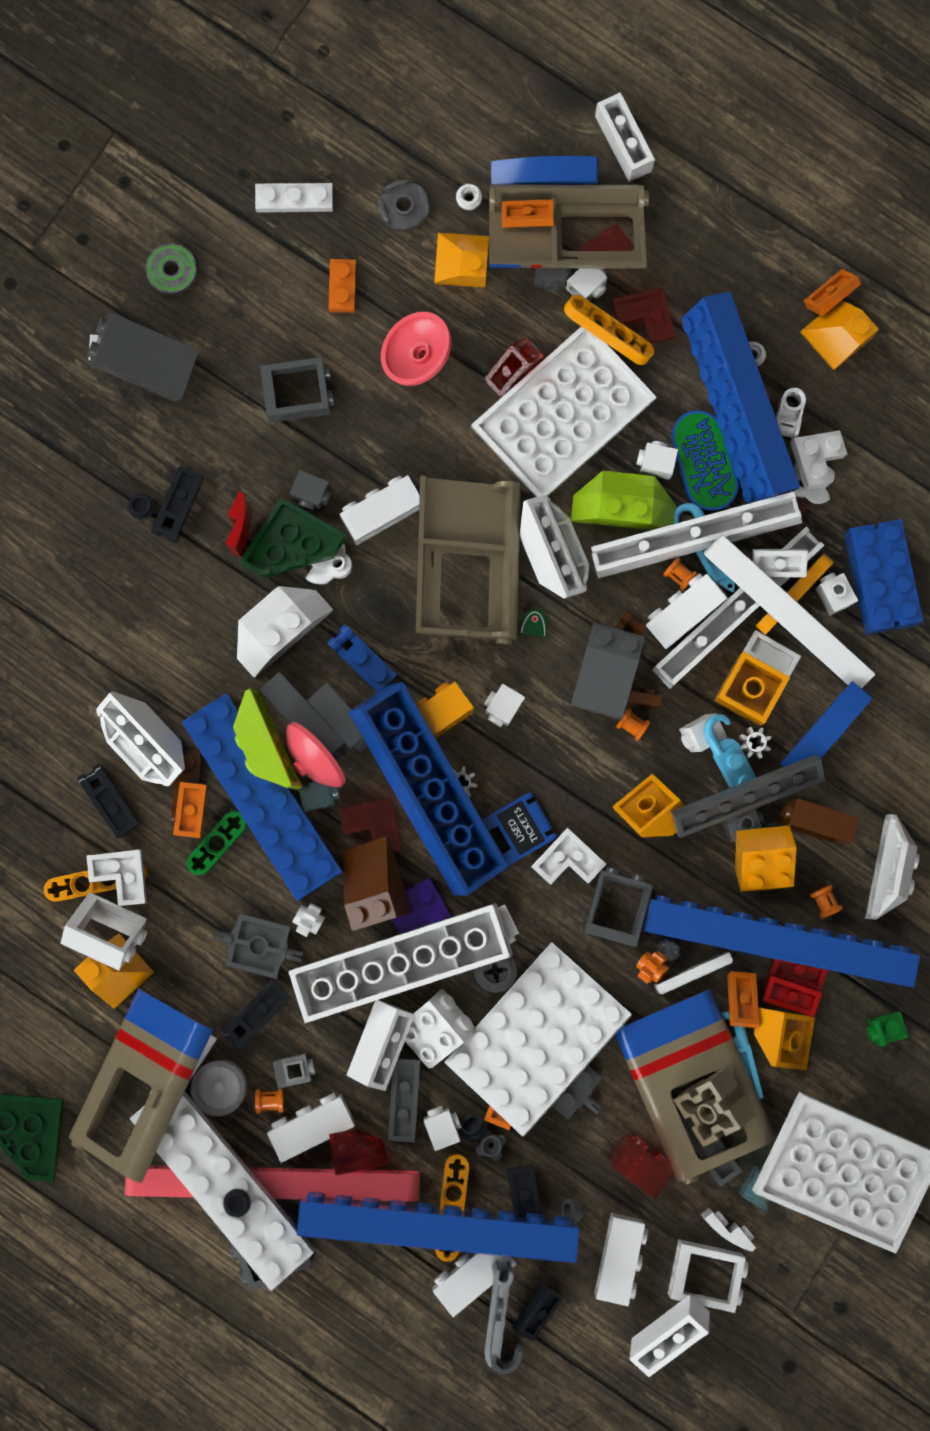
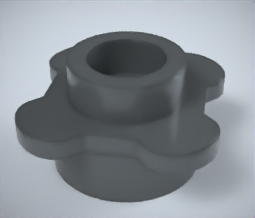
[476,1130,506,1161]

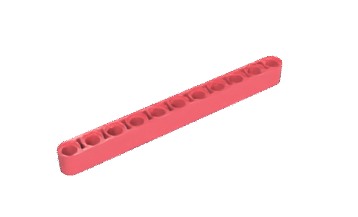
[125,1165,420,1202]

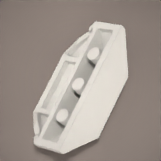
[519,495,589,598]
[237,586,333,679]
[96,691,185,786]
[865,814,920,920]

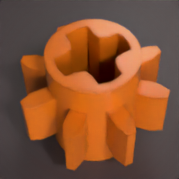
[636,951,670,984]

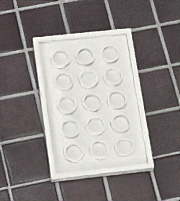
[471,326,656,497]
[445,942,632,1137]
[752,1092,930,1253]

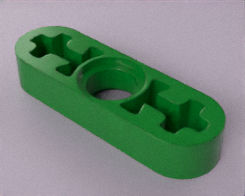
[187,811,247,876]

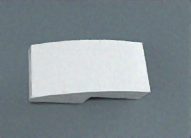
[701,1208,756,1251]

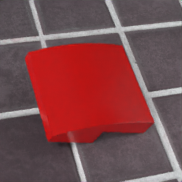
[225,492,251,558]
[762,959,828,1018]

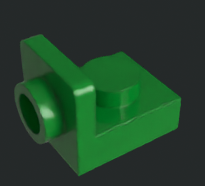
[866,1011,908,1047]

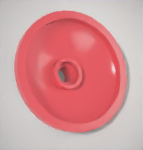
[381,312,452,386]
[286,722,346,787]

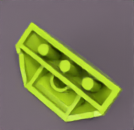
[571,471,677,530]
[233,689,302,790]

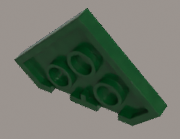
[239,497,347,578]
[0,1093,64,1182]

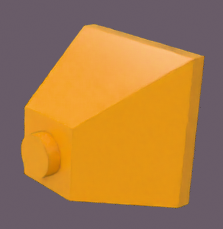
[434,233,489,288]
[800,300,879,371]
[612,774,684,837]
[74,933,155,1009]
[754,1007,815,1070]

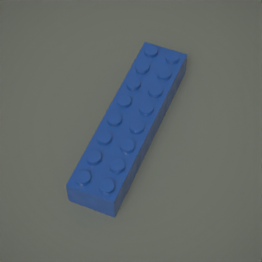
[682,292,800,504]
[348,682,508,896]
[182,693,343,901]

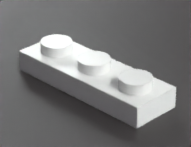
[255,183,333,212]

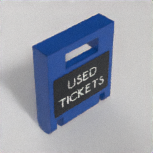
[482,792,558,866]

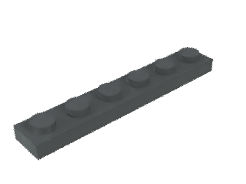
[671,754,825,838]

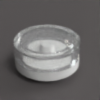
[191,1060,247,1116]

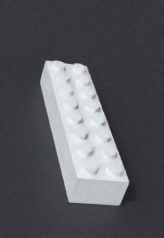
[288,903,513,1023]
[129,1091,316,1291]

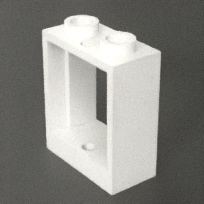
[60,892,147,971]
[668,1239,748,1313]

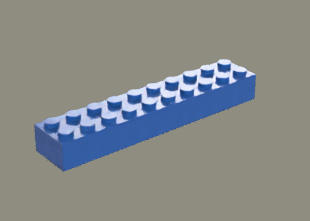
[641,895,920,988]
[297,1192,579,1263]

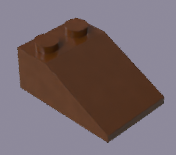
[343,836,412,931]

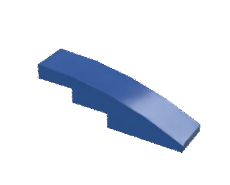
[491,156,598,185]
[780,680,873,767]

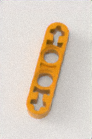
[564,295,654,365]
[756,553,834,635]
[44,864,148,902]
[435,1153,469,1262]

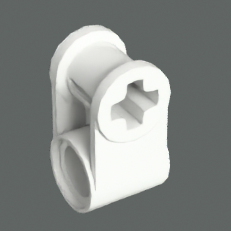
[775,388,806,440]

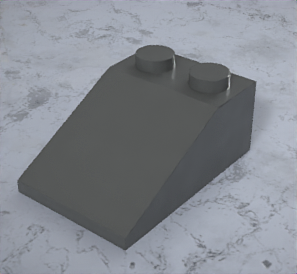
[570,623,645,720]

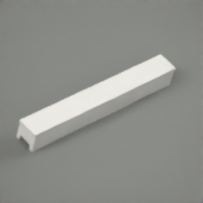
[591,491,802,579]
[652,527,824,689]

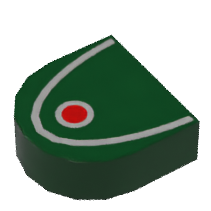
[520,609,547,638]

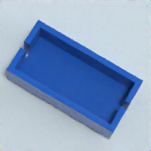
[844,519,923,635]

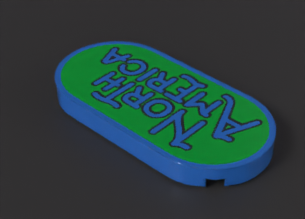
[671,410,738,512]

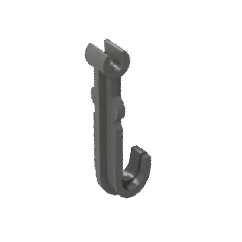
[484,1260,523,1375]

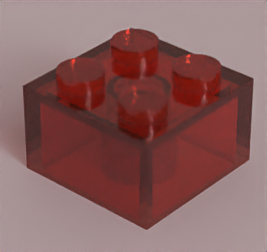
[606,1133,675,1200]

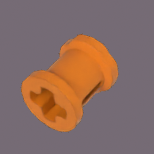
[663,557,698,591]
[616,708,650,741]
[810,884,843,919]
[255,1089,284,1114]

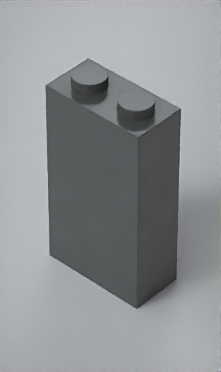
[87,312,199,402]
[260,672,347,763]

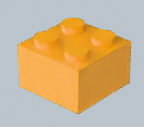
[714,651,790,726]
[415,682,474,739]
[735,826,796,892]

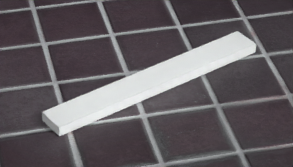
[704,534,875,688]

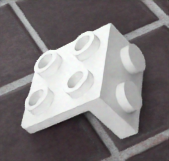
[405,988,475,1068]

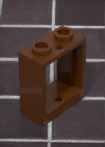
[779,798,859,845]

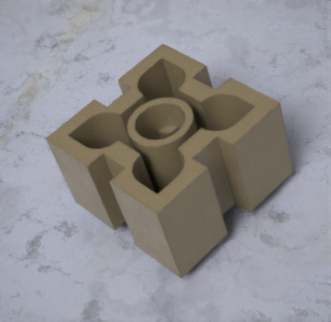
[674,1067,757,1147]

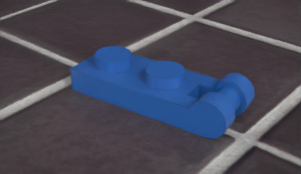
[327,624,397,693]

